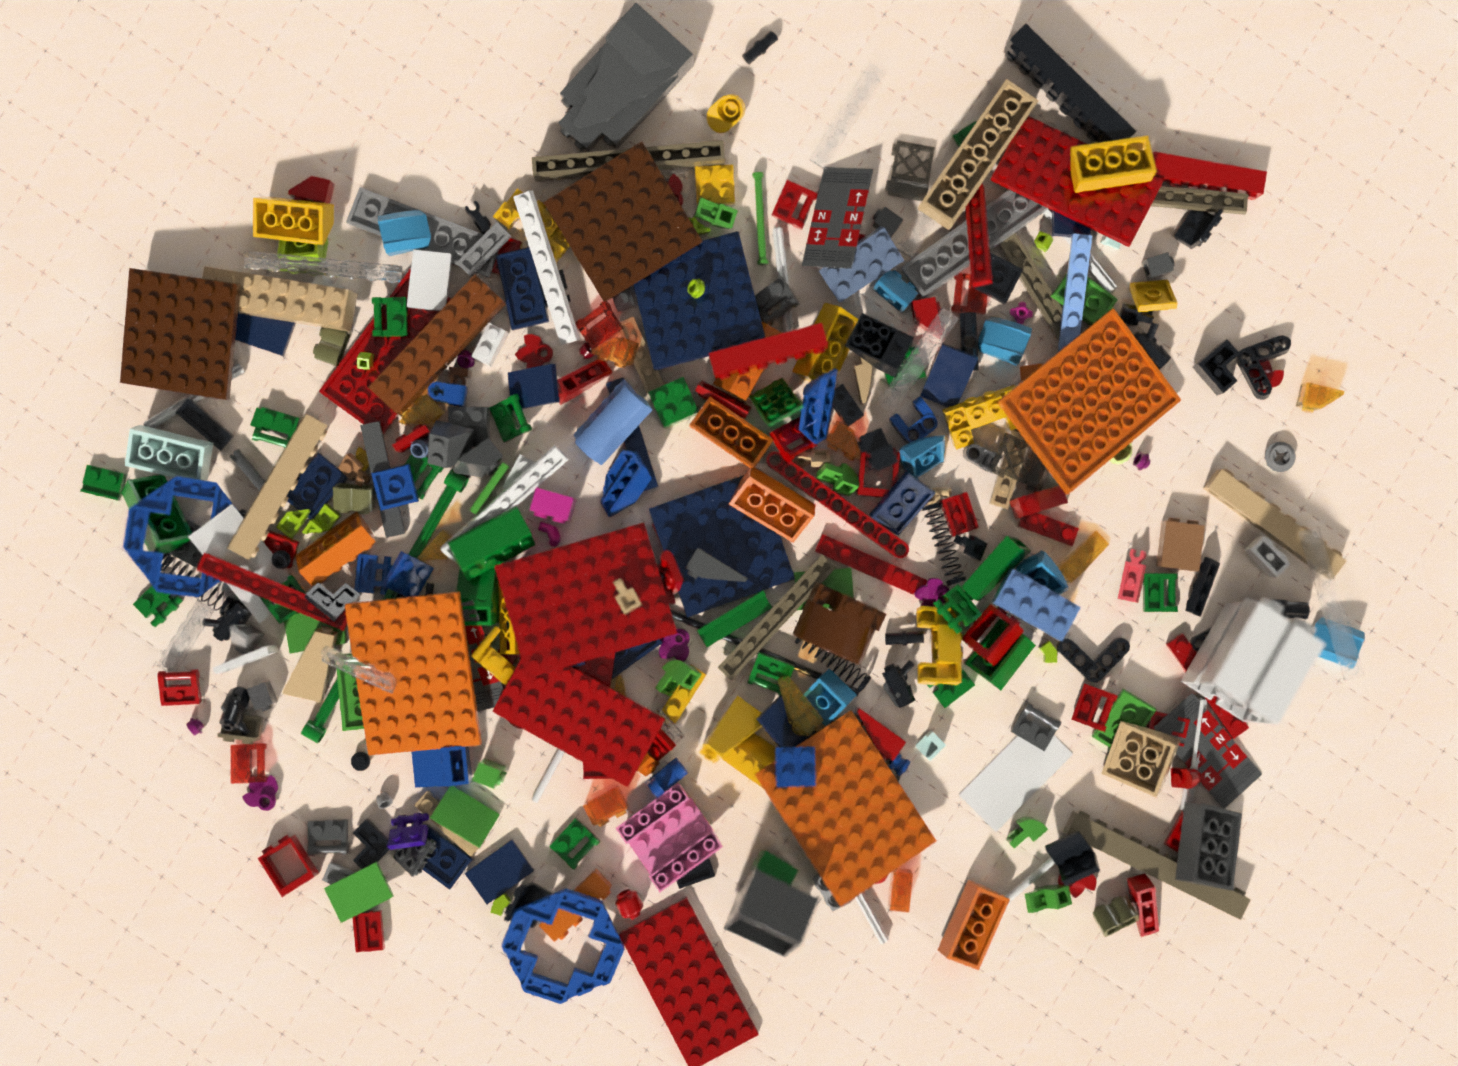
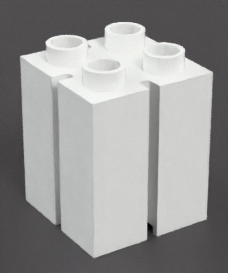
[1181,597,1325,726]

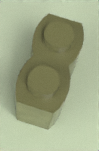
[313,327,352,367]
[333,483,375,514]
[1092,895,1139,937]

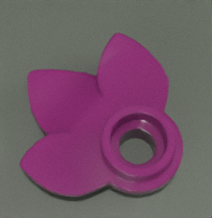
[914,578,949,607]
[659,628,690,662]
[242,775,278,811]

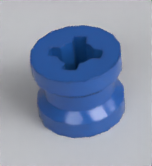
[888,753,911,777]

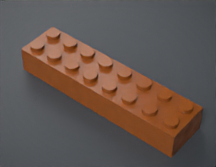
[369,275,506,416]

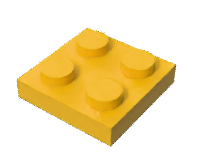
[695,165,735,205]
[1129,279,1178,312]

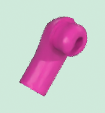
[538,521,561,547]

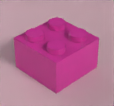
[530,488,577,524]

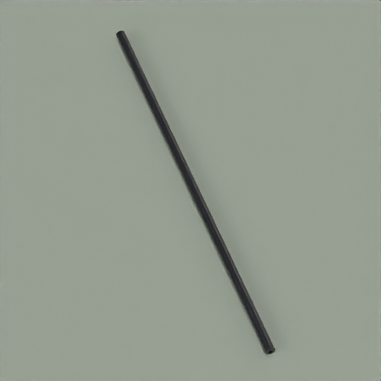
[670,609,859,697]

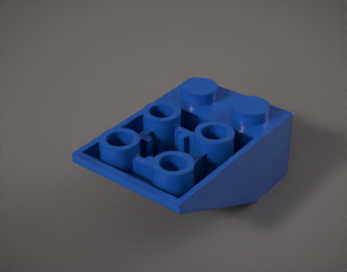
[411,746,472,788]

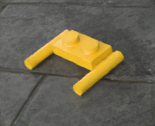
[471,626,516,686]

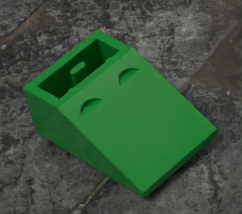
[749,378,803,427]
[456,567,499,626]

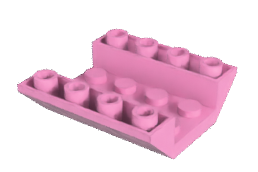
[616,783,723,892]

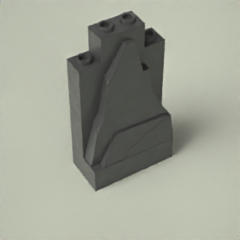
[558,2,694,152]

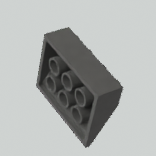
[1175,802,1242,891]

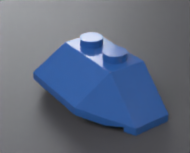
[799,369,838,444]
[600,450,652,517]

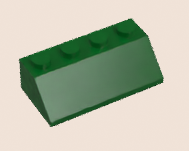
[121,475,192,554]
[447,506,536,581]

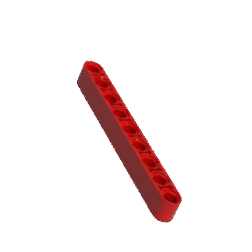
[766,451,909,558]

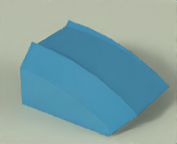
[378,210,431,256]
[978,316,1032,366]
[899,435,946,478]
[1016,550,1069,595]
[1313,618,1365,668]

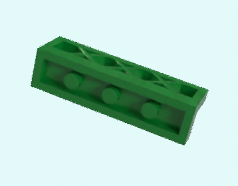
[697,590,772,648]

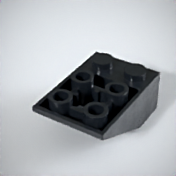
[845,313,914,378]

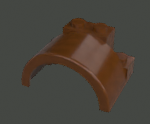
[792,582,887,665]

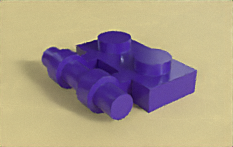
[387,812,429,850]

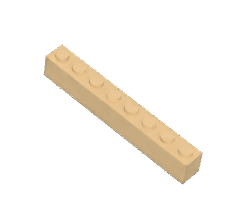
[226,414,328,560]
[1203,469,1346,579]

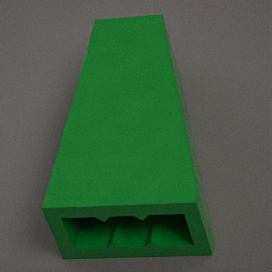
[961,536,1031,601]

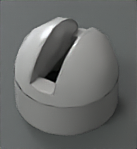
[376,792,393,809]

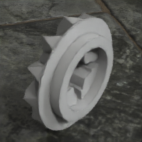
[1264,442,1296,472]

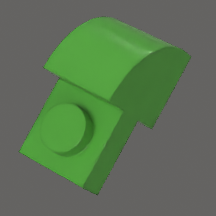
[693,198,738,229]
[816,463,859,496]
[1006,817,1049,849]

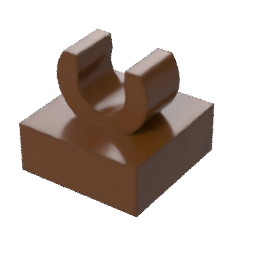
[449,367,472,386]

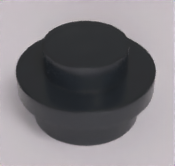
[272,550,291,569]
[351,752,371,771]

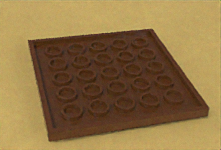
[543,141,703,303]
[120,268,240,400]

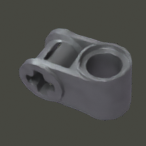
[963,444,1002,474]

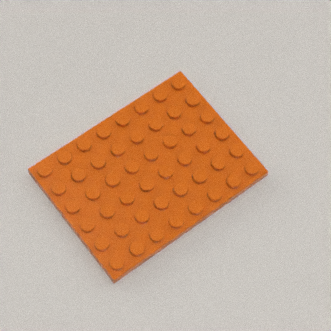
[997,308,1181,494]
[345,591,482,755]
[754,710,937,907]

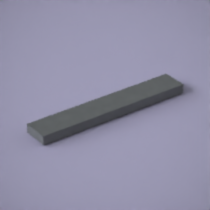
[360,421,406,538]

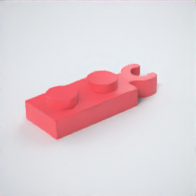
[1117,549,1146,603]

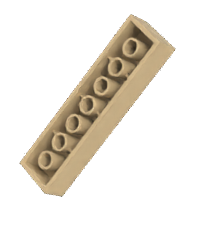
[918,79,1039,230]
[202,266,357,332]

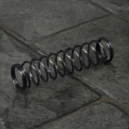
[922,502,966,586]
[161,553,235,615]
[794,637,871,693]

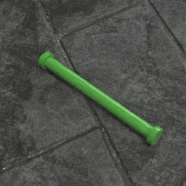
[752,172,769,265]

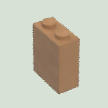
[1156,518,1205,571]

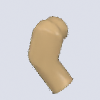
[927,488,952,505]

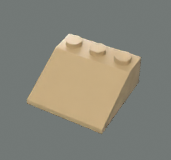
[1101,721,1180,797]

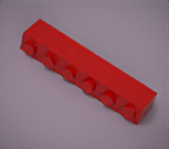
[1152,151,1267,200]
[709,323,828,380]

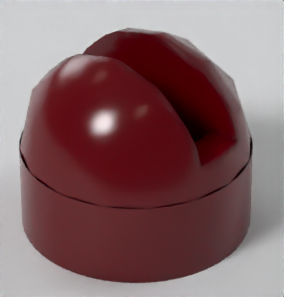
[579,342,596,359]

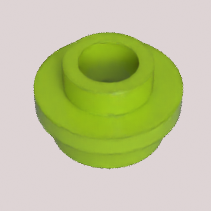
[688,279,705,298]

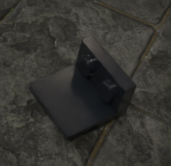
[1173,209,1223,250]
[1045,831,1101,886]
[503,882,552,928]

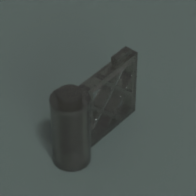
[884,140,935,202]
[990,433,1049,493]

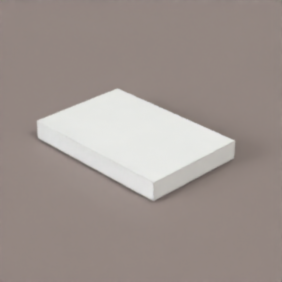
[407,249,452,311]
[212,644,279,675]

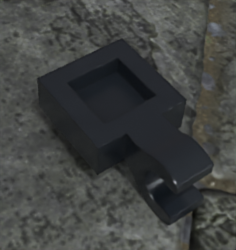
[465,201,491,234]
[1119,304,1154,326]
[953,535,987,561]

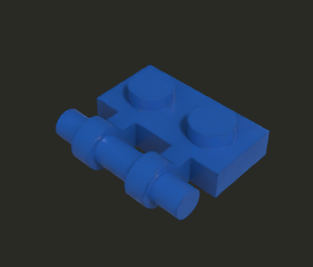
[354,554,393,595]

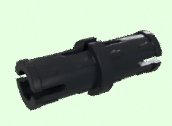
[742,30,778,65]
[885,630,924,646]

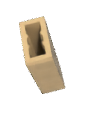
[282,626,338,702]

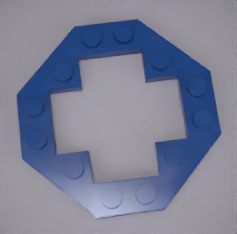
[122,476,242,597]
[501,888,624,1004]

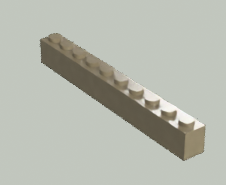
[531,140,725,182]
[1063,810,1251,920]

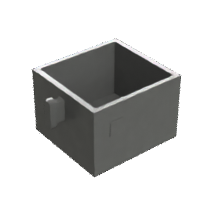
[723,867,820,958]

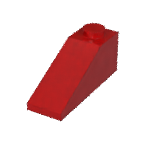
[557,357,613,405]
[1009,486,1068,520]
[856,707,906,761]
[1127,873,1159,937]

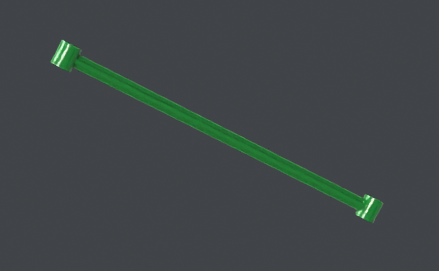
[301,469,469,744]

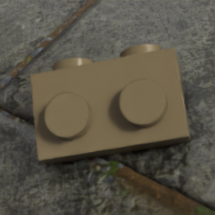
[217,714,263,744]

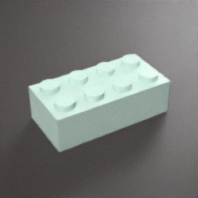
[124,425,213,480]

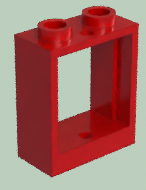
[856,448,900,498]
[962,604,1024,666]
[258,835,319,897]

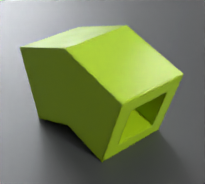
[1034,231,1053,252]
[357,352,374,370]
[1039,641,1057,663]
[490,892,512,916]

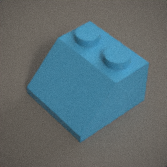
[873,270,918,314]
[798,668,857,727]

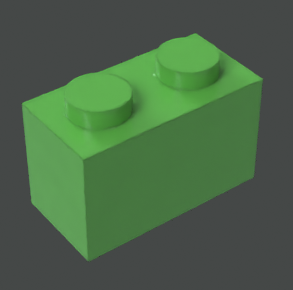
[472,758,507,789]

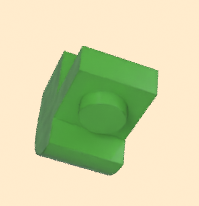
[655,660,702,696]
[1024,884,1072,913]

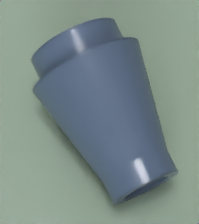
[410,436,429,458]

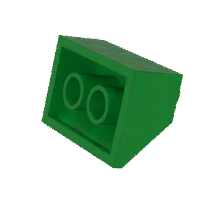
[965,619,1036,691]

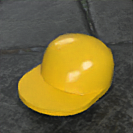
[707,94,746,133]

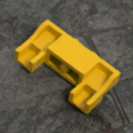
[493,188,570,263]
[942,385,1017,450]
[916,606,963,685]

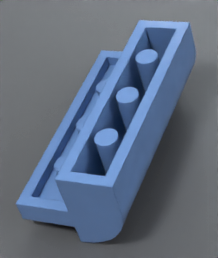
[573,379,653,465]

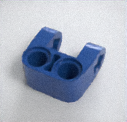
[428,382,468,407]
[889,396,938,443]
[647,757,689,798]

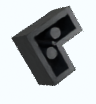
[1192,339,1240,396]
[857,428,899,473]

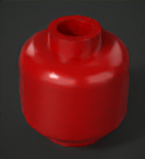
[615,889,644,920]

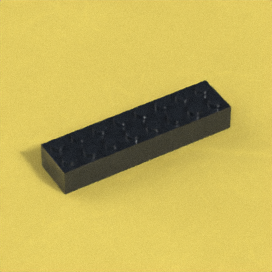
[1003,23,1137,143]

